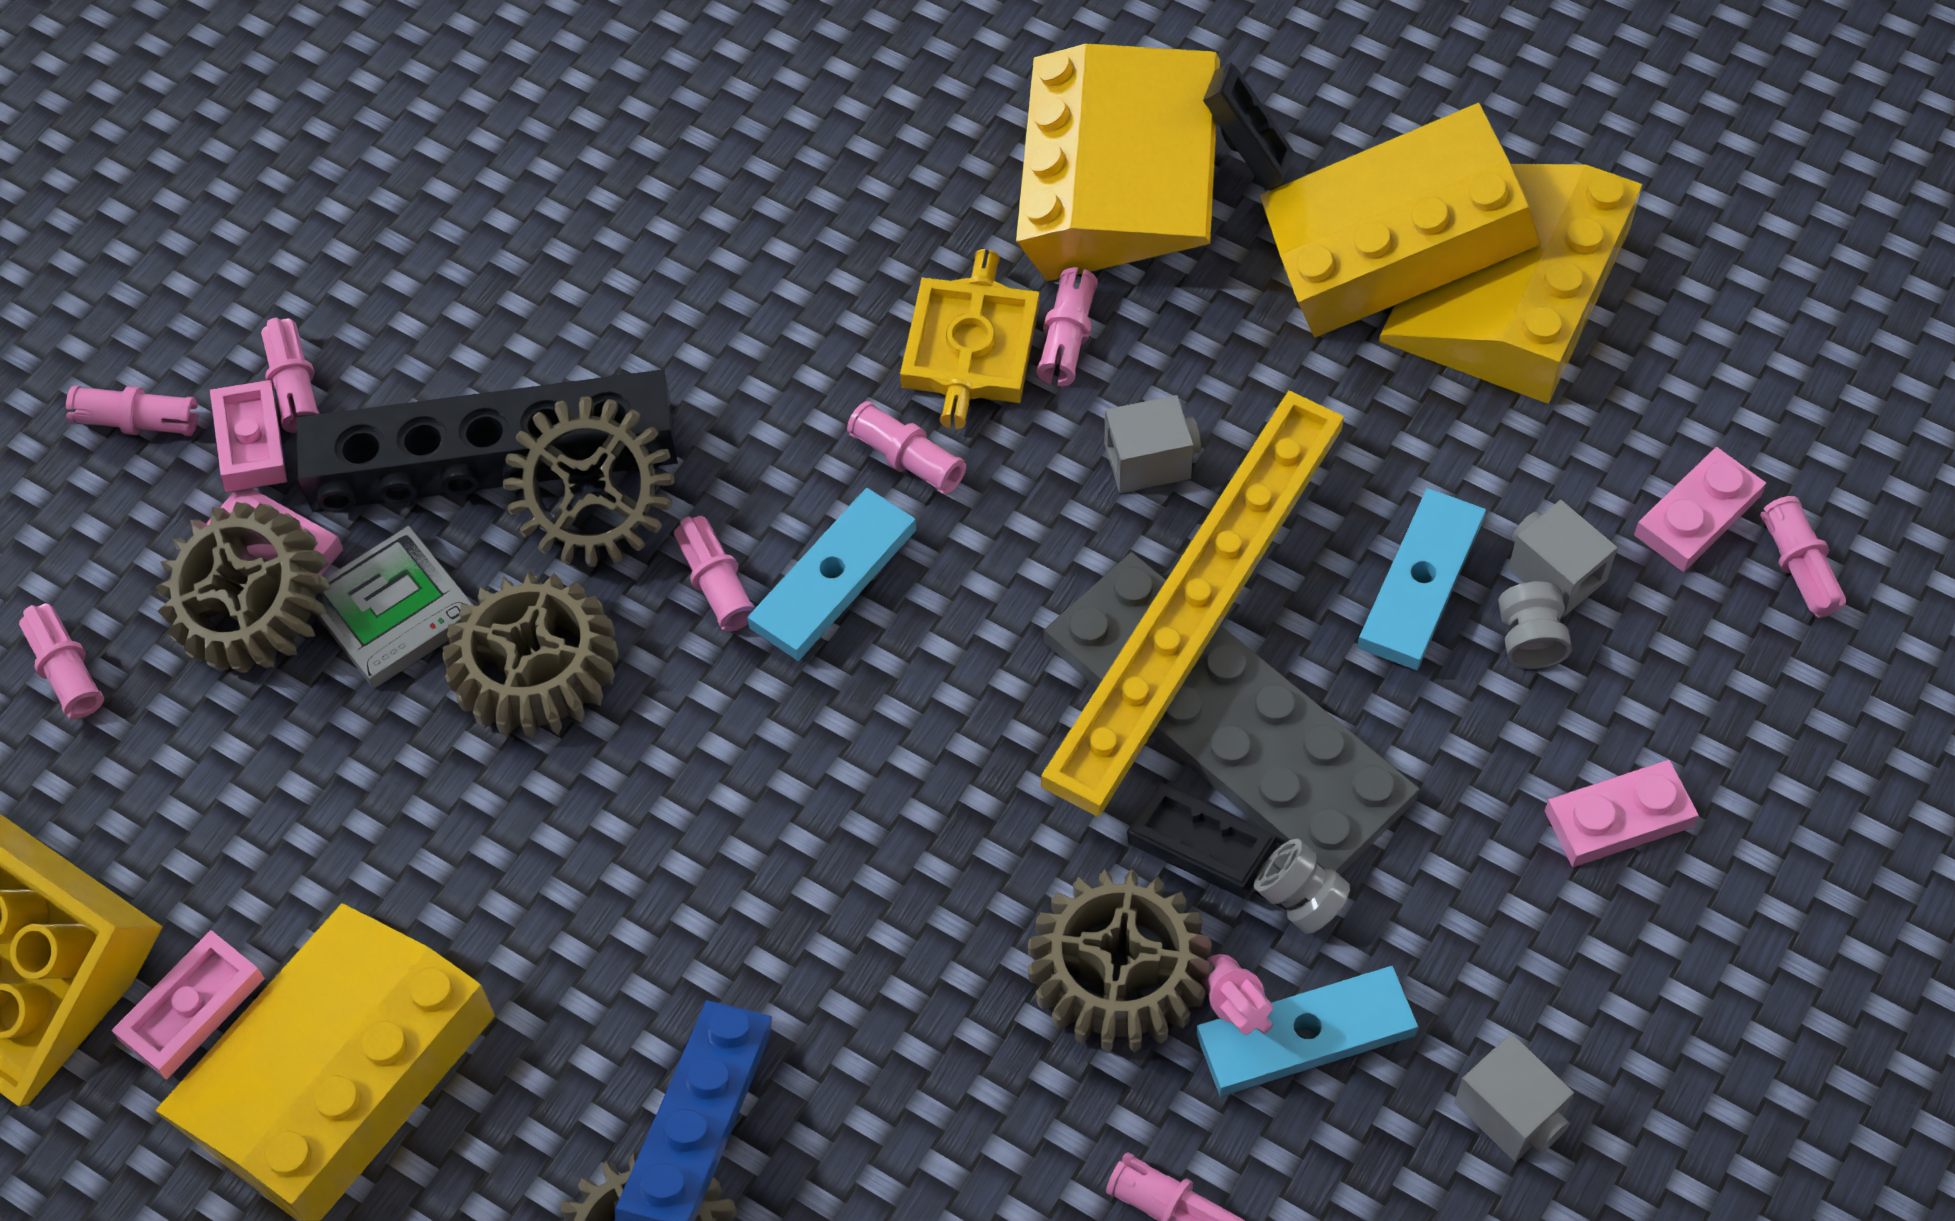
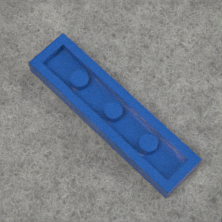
[615,1000,772,1221]

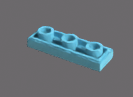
[747,487,916,661]
[1357,488,1486,671]
[1196,966,1418,1097]

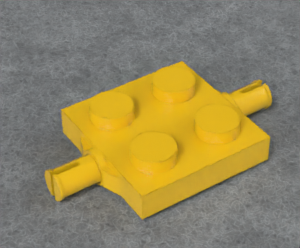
[900,249,1040,429]

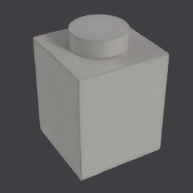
[1104,395,1201,494]
[1508,500,1618,617]
[1454,1033,1574,1162]

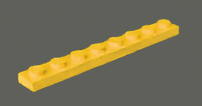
[1041,390,1344,817]

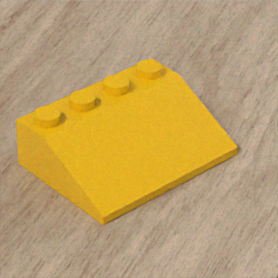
[1016,44,1220,282]
[1260,103,1541,338]
[1379,164,1643,404]
[0,814,163,1107]
[155,903,495,1221]

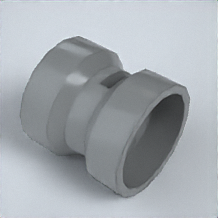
[1498,581,1572,669]
[1254,838,1350,934]

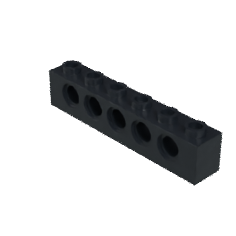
[297,369,678,512]

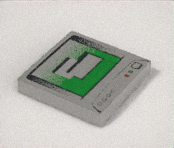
[315,526,474,689]

